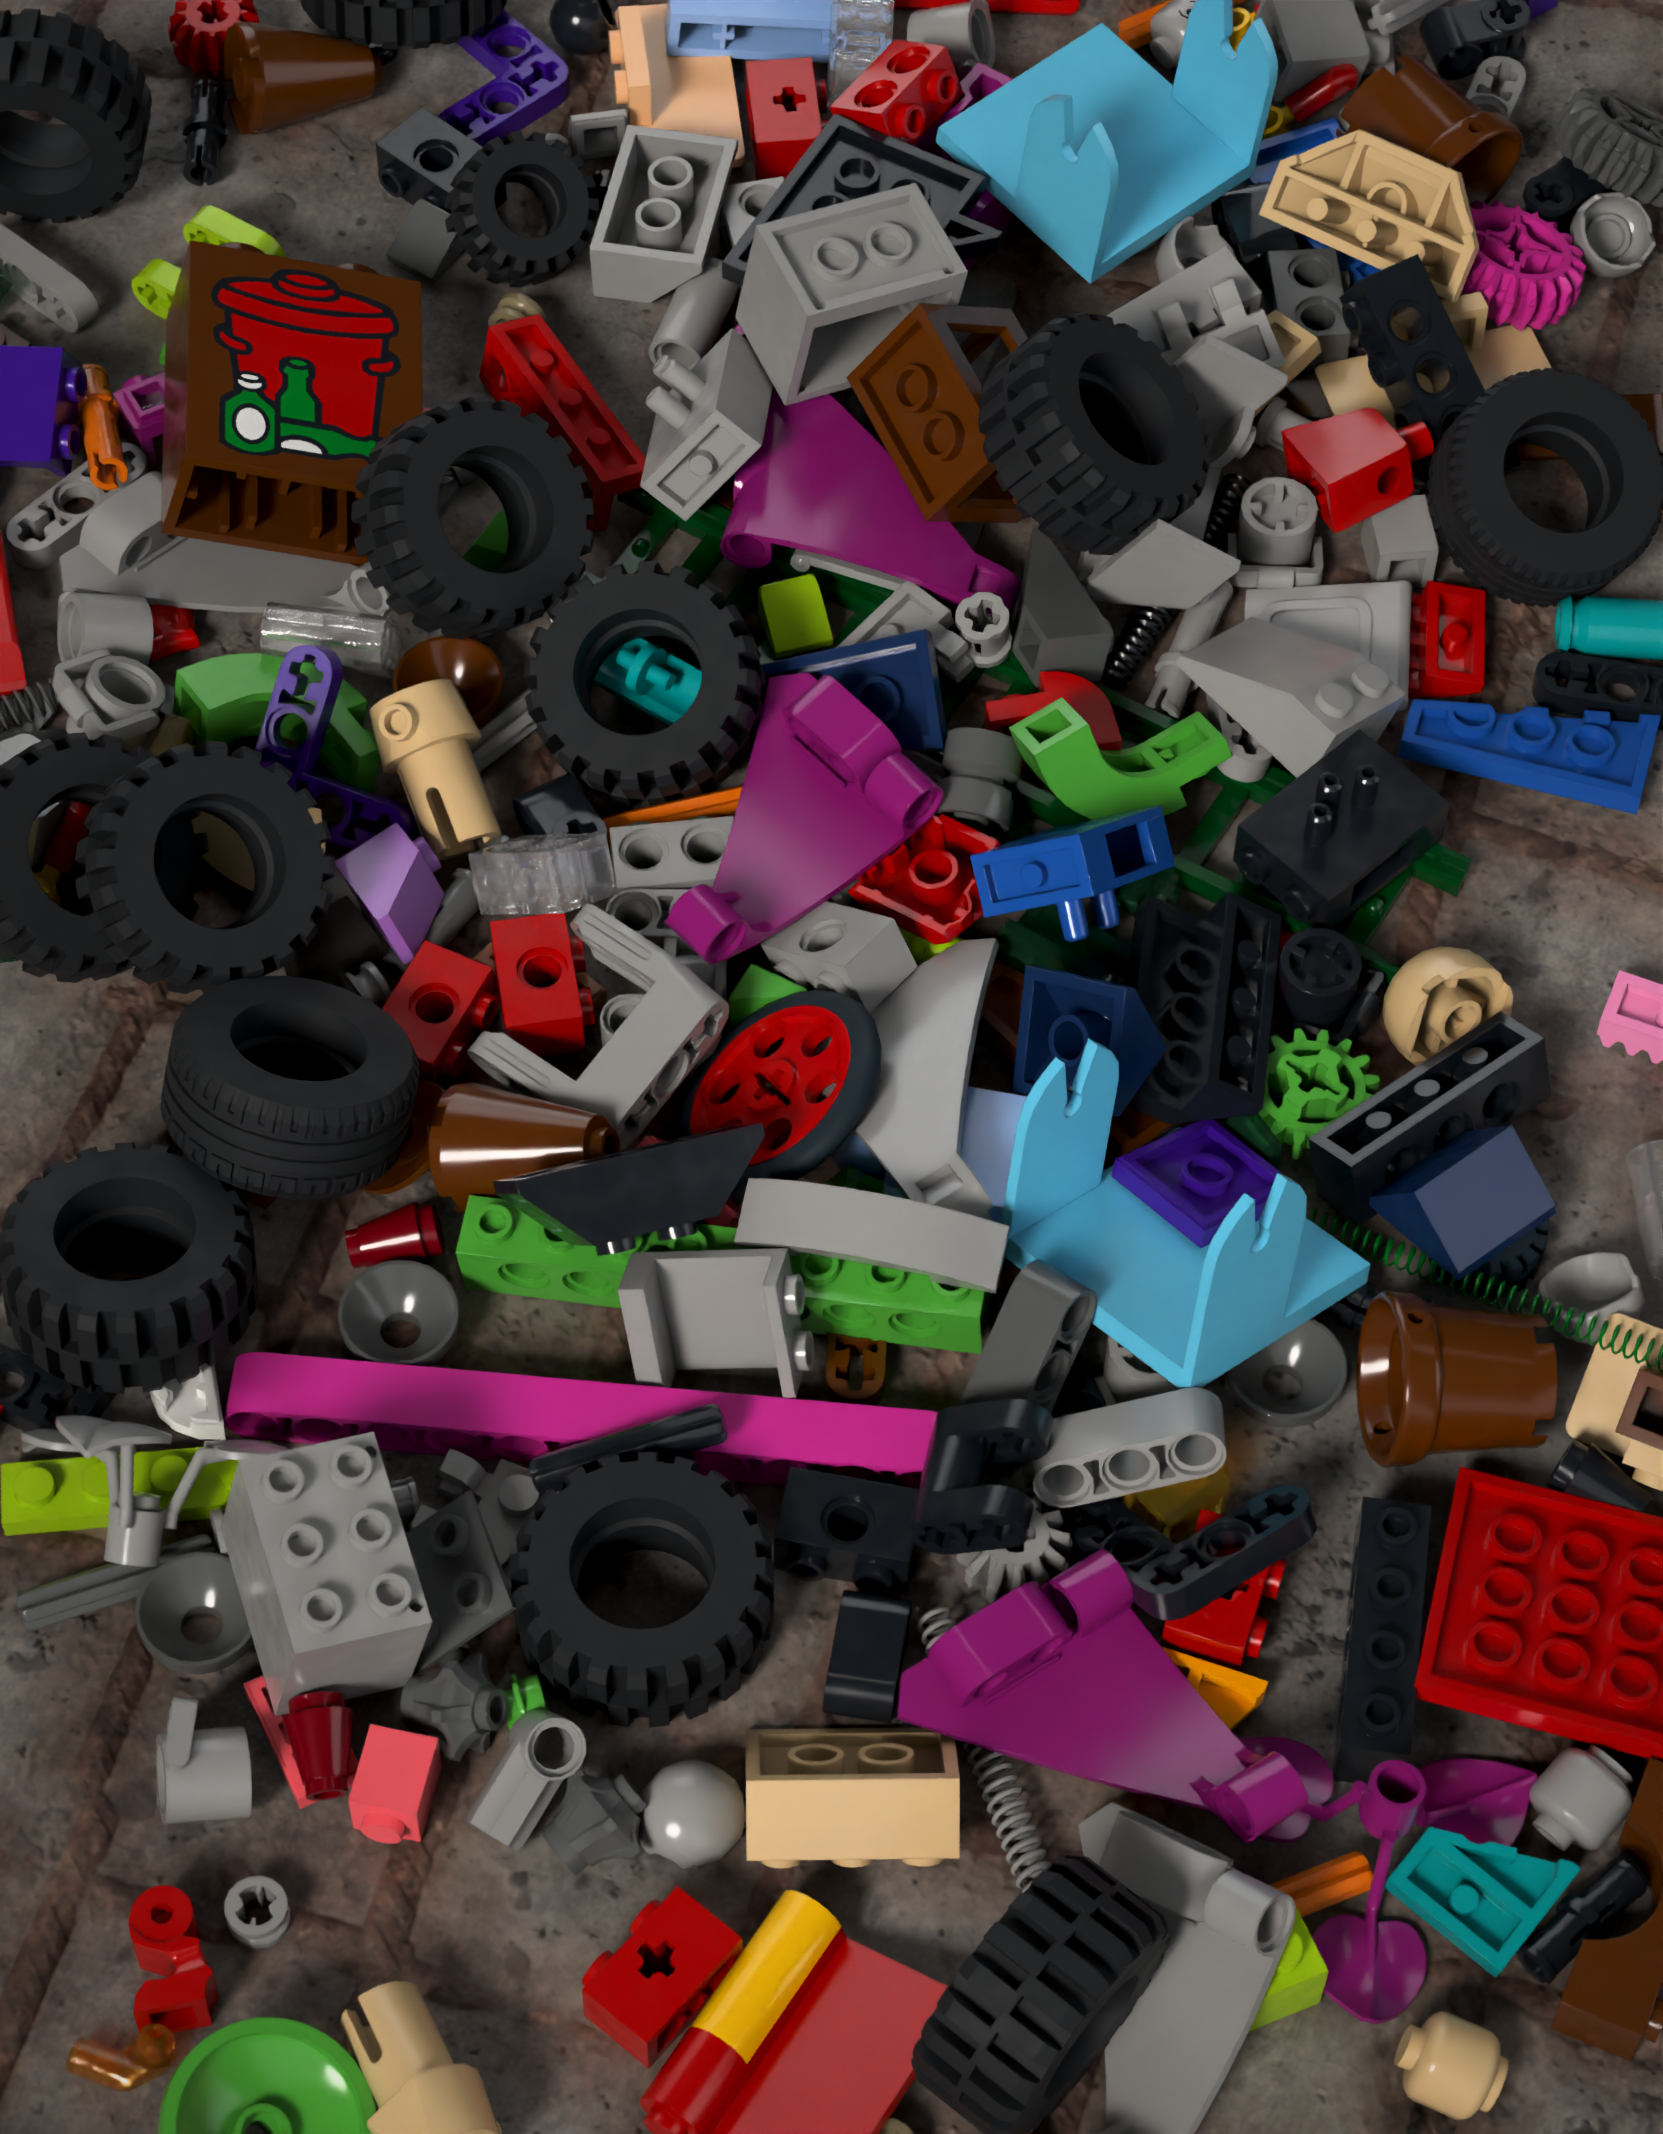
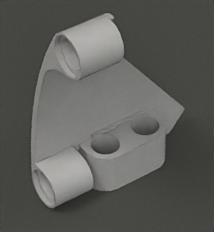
[59,471,393,620]
[812,938,999,1220]
[1078,1802,1296,2134]

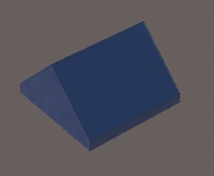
[1012,965,1167,1117]
[1369,1125,1556,1281]

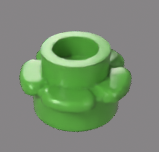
[504,1673,551,1731]

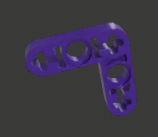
[437,9,570,147]
[255,644,418,850]

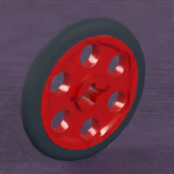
[675,990,882,1199]

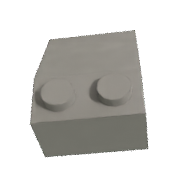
[1175,617,1406,778]

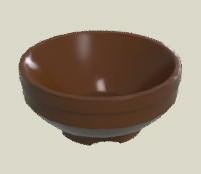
[393,636,504,728]

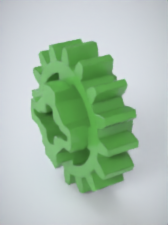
[1249,1028,1380,1160]

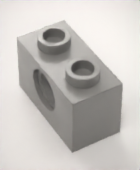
[761,901,918,1014]

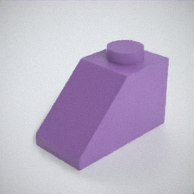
[335,822,445,965]

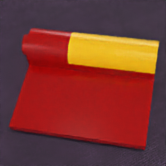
[639,1890,949,2134]

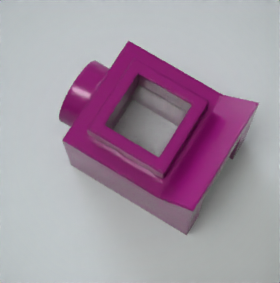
[112,372,165,471]

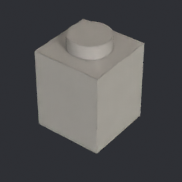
[1361,494,1439,589]

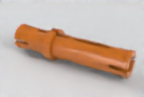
[76,363,128,490]

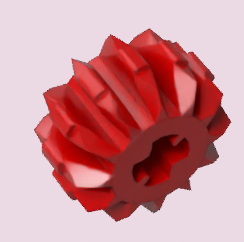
[168,0,262,79]

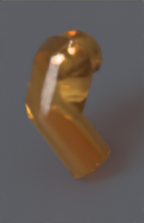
[66,2024,177,2092]

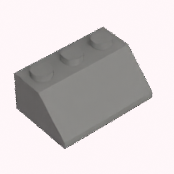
[589,125,738,303]

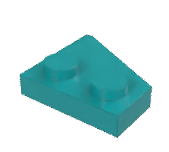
[1384,1827,1581,1978]

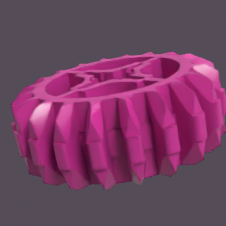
[1460,200,1586,331]

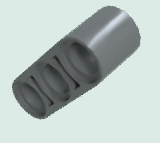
[958,1259,1098,1413]

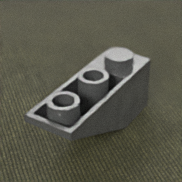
[1012,525,1114,687]

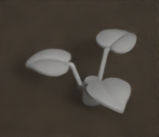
[20,1415,290,1567]

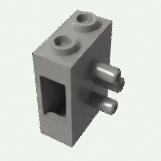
[640,328,773,521]

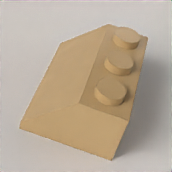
[745,1727,960,1868]

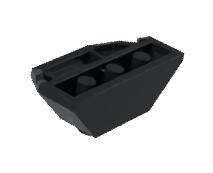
[493,1123,765,1256]

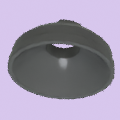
[338,1260,460,1367]
[1225,1318,1347,1428]
[135,1552,254,1674]

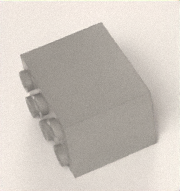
[735,183,968,406]
[221,1432,432,1716]

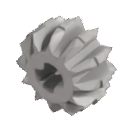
[956,1495,1072,1604]

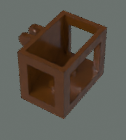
[847,303,1028,523]

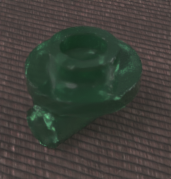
[1116,868,1180,919]

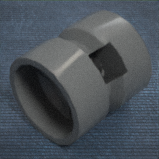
[933,727,1024,836]

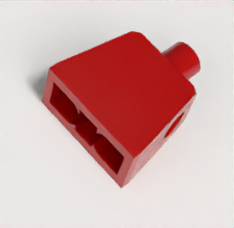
[1281,407,1434,533]

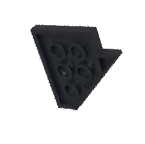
[722,114,1002,286]

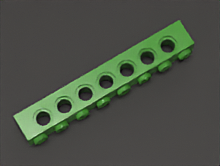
[455,1195,993,1354]

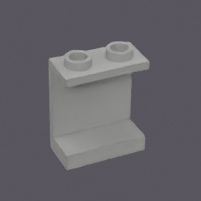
[618,1248,815,1398]

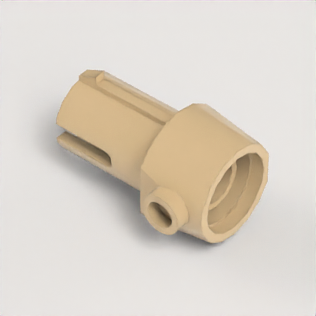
[369,679,502,861]
[340,1981,502,2134]

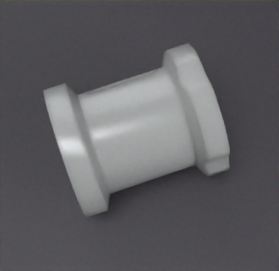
[955,592,1013,668]

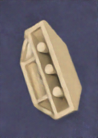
[1259,129,1479,302]

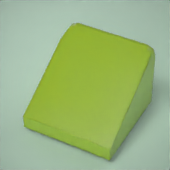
[758,574,833,659]

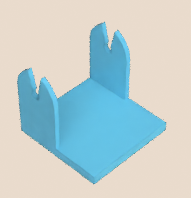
[936,0,1278,284]
[1001,1039,1371,1389]

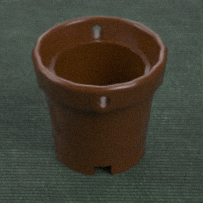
[1336,54,1523,207]
[1356,1291,1558,1468]

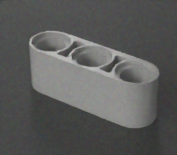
[1032,1387,1227,1508]

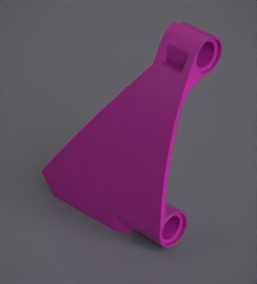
[720,386,1021,625]
[664,672,944,965]
[897,1549,1309,1843]

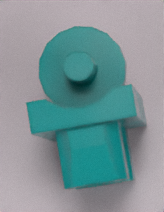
[593,638,702,726]

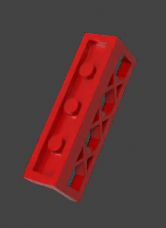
[479,314,646,532]

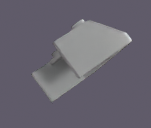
[1075,333,1289,610]

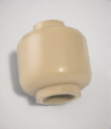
[1394,2011,1509,2120]

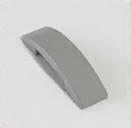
[734,1178,1010,1294]

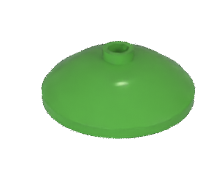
[158,2017,376,2134]

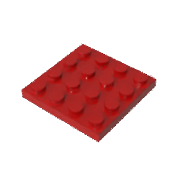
[1414,1467,1663,1762]

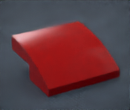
[1408,580,1486,699]

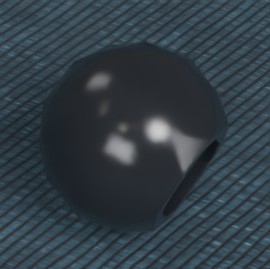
[549,0,618,56]

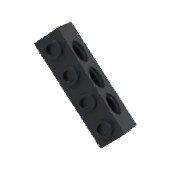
[1339,254,1521,487]
[1308,1011,1551,1225]
[1332,1496,1432,1784]

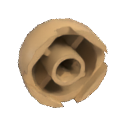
[1382,946,1513,1067]

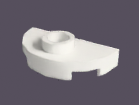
[150,1363,225,1440]

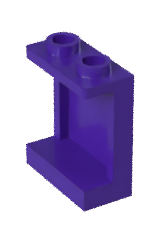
[0,345,87,477]

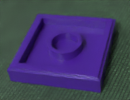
[1112,1120,1285,1248]

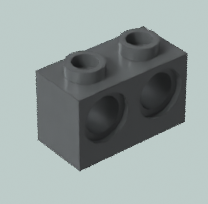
[1262,248,1358,375]

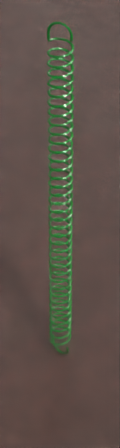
[1306,1206,1663,1373]

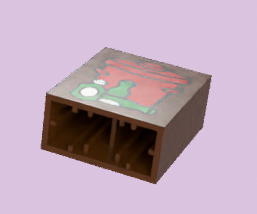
[161,240,423,565]

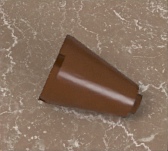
[223,21,383,135]
[429,1083,620,1212]

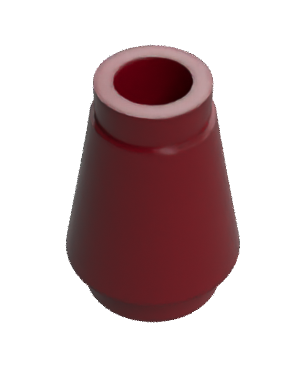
[345,1201,446,1269]
[283,1691,353,1801]

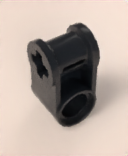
[1419,0,1531,80]
[1523,157,1617,234]
[512,773,611,893]

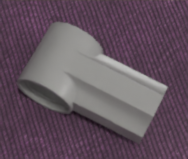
[464,1709,586,1853]

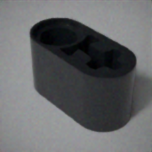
[1211,181,1298,280]
[823,1590,912,1724]

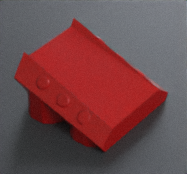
[847,814,1001,945]

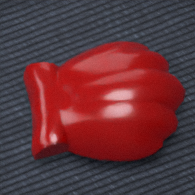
[149,604,201,662]

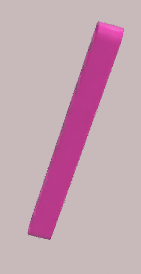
[224,1352,939,1489]

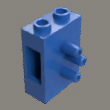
[970,805,1175,942]

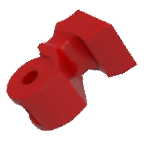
[128,1885,219,2039]

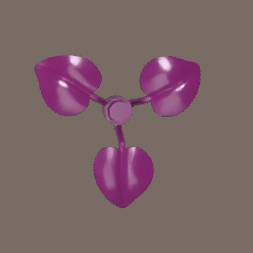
[1237,1736,1537,2024]

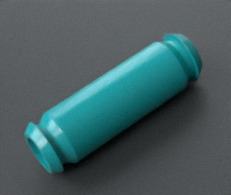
[1554,595,1663,660]

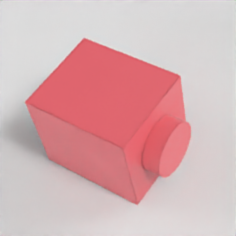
[348,1724,442,1844]

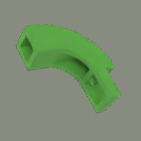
[173,653,380,792]
[1009,697,1232,819]

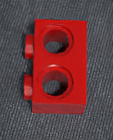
[830,39,964,146]

